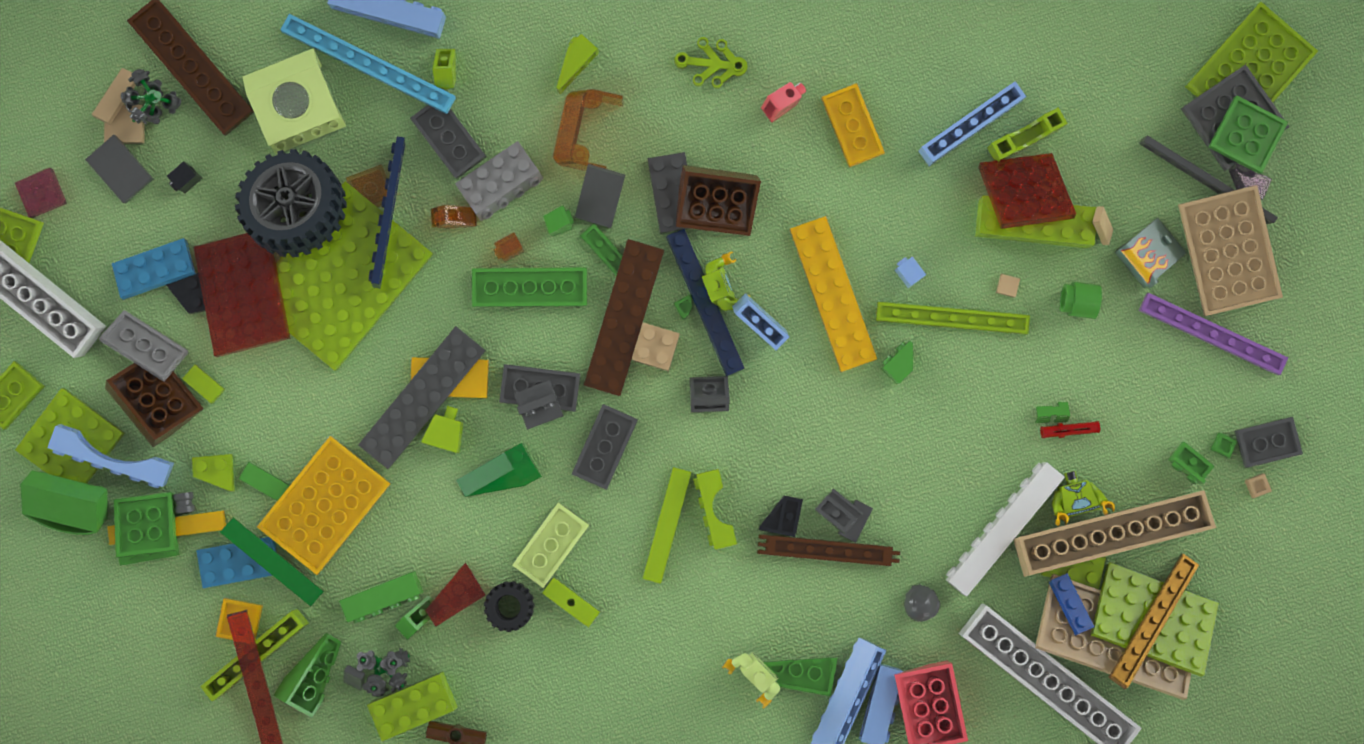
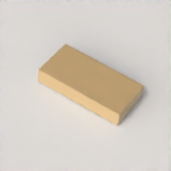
[1092,206,1113,245]

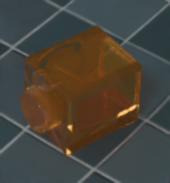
[493,233,525,262]

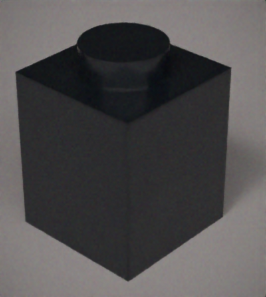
[167,161,202,193]

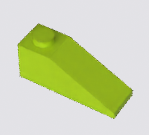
[556,34,599,95]

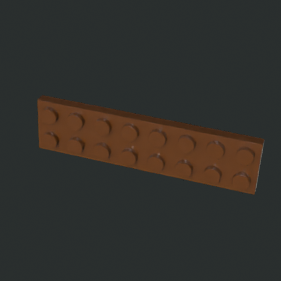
[127,0,254,136]
[584,239,665,396]

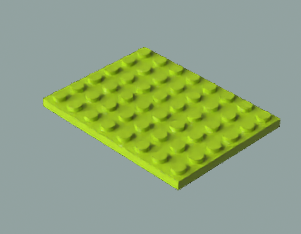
[247,181,433,371]

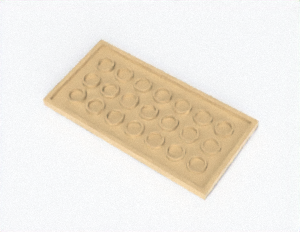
[1035,574,1191,700]

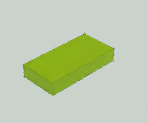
[182,364,225,404]

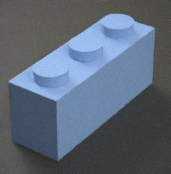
[732,293,789,350]

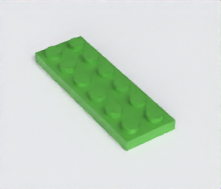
[472,267,587,307]

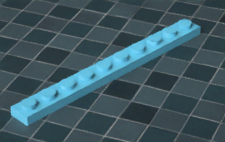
[280,14,456,114]

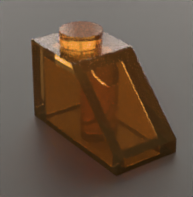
[431,205,477,229]

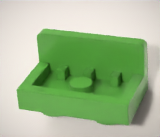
[1168,442,1214,485]

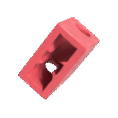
[761,82,806,123]

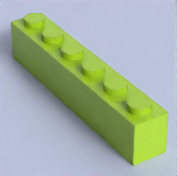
[200,608,309,702]

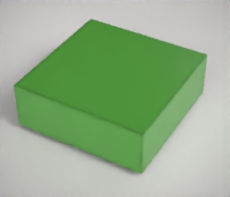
[1210,433,1238,458]

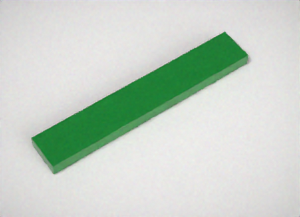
[220,517,324,607]

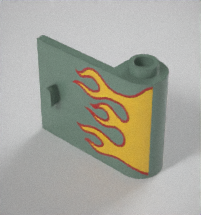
[1115,218,1186,288]

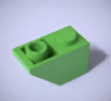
[543,205,574,237]
[881,341,913,385]

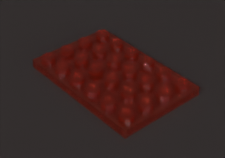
[194,233,291,357]

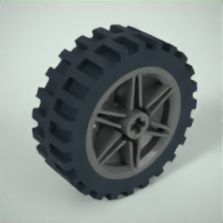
[235,149,347,257]

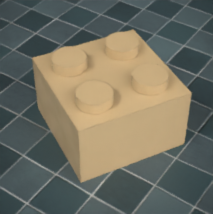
[632,323,680,372]

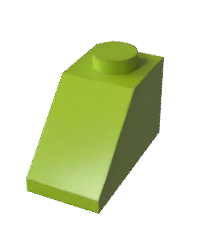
[432,49,456,90]

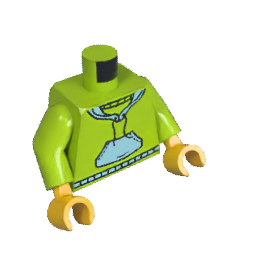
[702,252,750,311]
[1051,471,1115,526]

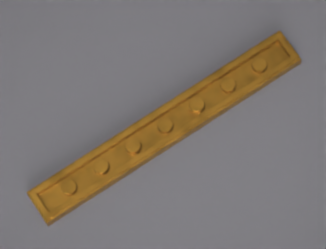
[1108,554,1199,689]

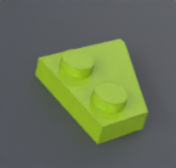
[192,454,235,491]

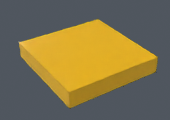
[216,598,263,644]

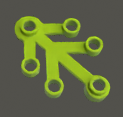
[674,37,748,89]

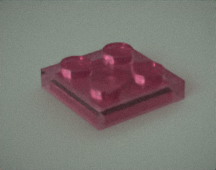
[15,168,67,218]

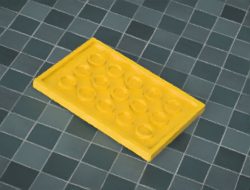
[257,436,391,575]

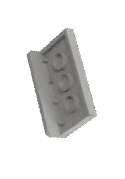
[455,141,543,221]

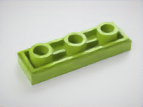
[542,577,600,628]

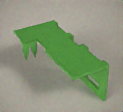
[1035,402,1070,423]

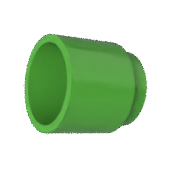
[1060,282,1102,319]

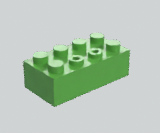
[20,470,108,535]

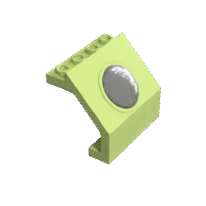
[243,49,346,154]

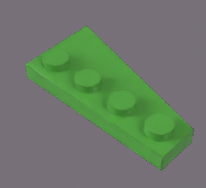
[763,657,838,696]

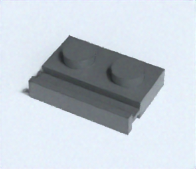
[815,489,863,535]

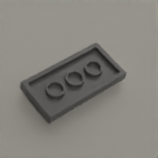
[410,105,486,179]
[647,152,690,234]
[499,364,581,412]
[572,404,638,490]

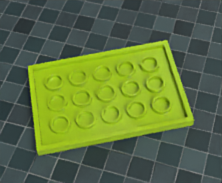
[1185,2,1318,103]
[1091,562,1219,677]

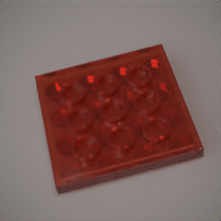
[978,153,1076,229]

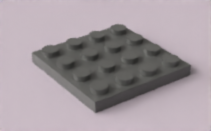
[1181,64,1289,171]

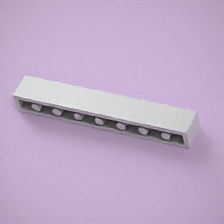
[946,462,1065,597]

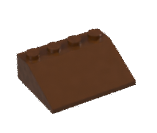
[676,165,761,236]
[105,363,204,447]

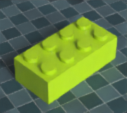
[367,671,458,741]

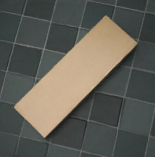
[92,68,136,125]

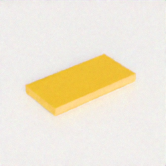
[821,83,885,168]
[411,357,489,398]

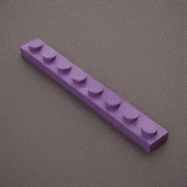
[1139,293,1288,375]

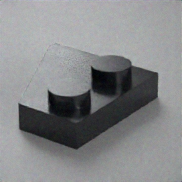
[166,273,209,314]
[759,495,803,537]

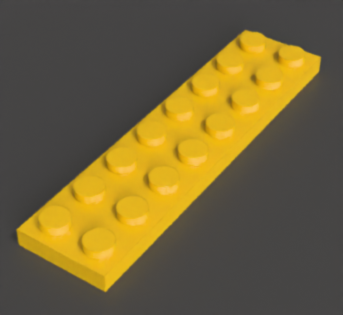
[790,216,877,372]

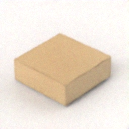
[996,274,1020,298]
[1245,473,1272,498]

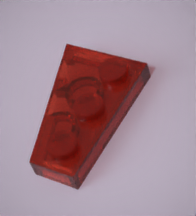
[425,562,485,627]

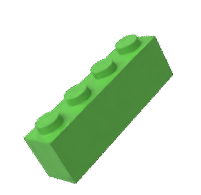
[339,571,423,624]

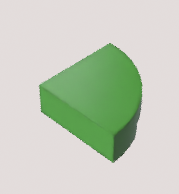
[674,294,693,320]

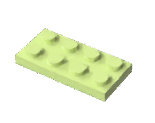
[512,502,589,588]

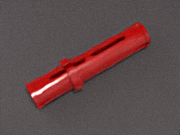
[1040,421,1101,439]

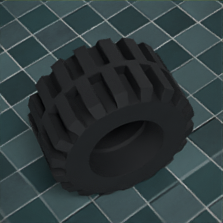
[484,581,535,632]

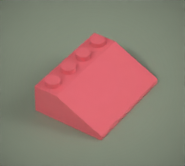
[894,660,968,744]

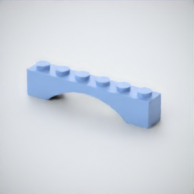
[47,424,174,488]

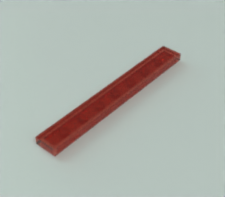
[227,610,283,744]

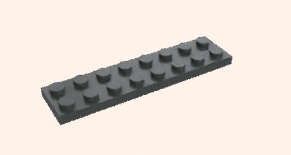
[358,326,486,469]

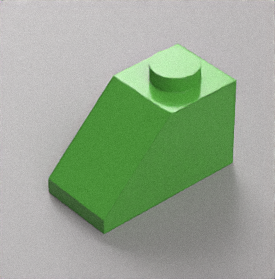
[395,595,441,640]

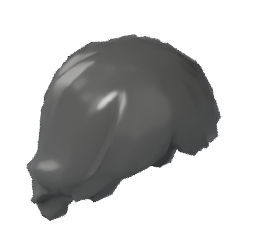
[904,584,940,622]

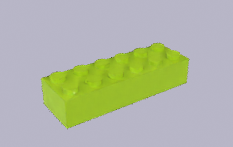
[975,195,1097,249]

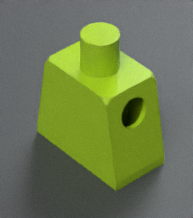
[421,406,463,453]

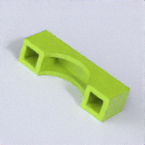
[987,107,1068,164]
[693,469,737,550]

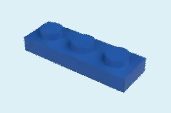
[1049,573,1094,636]

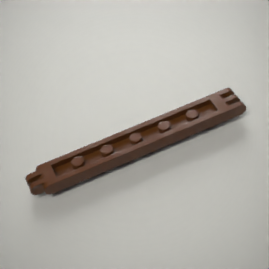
[757,534,901,566]

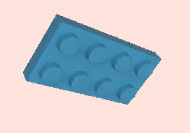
[112,238,196,300]
[196,537,277,588]

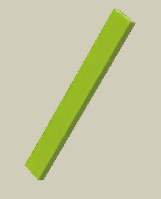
[876,302,1030,335]

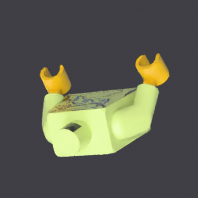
[722,652,780,709]

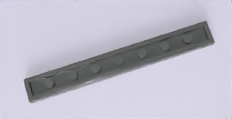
[1140,135,1278,224]

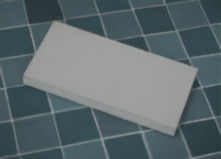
[99,310,188,381]

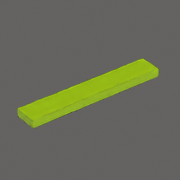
[642,467,691,584]

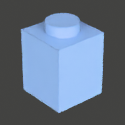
[895,257,926,288]

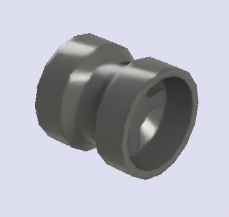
[173,492,195,514]

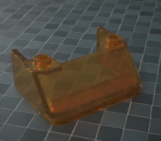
[553,89,624,171]

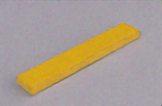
[107,510,226,545]

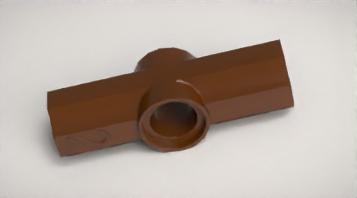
[426,721,487,744]

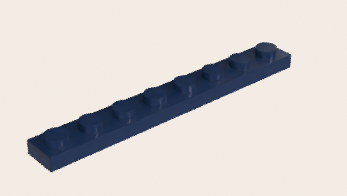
[369,136,406,289]
[666,229,745,376]

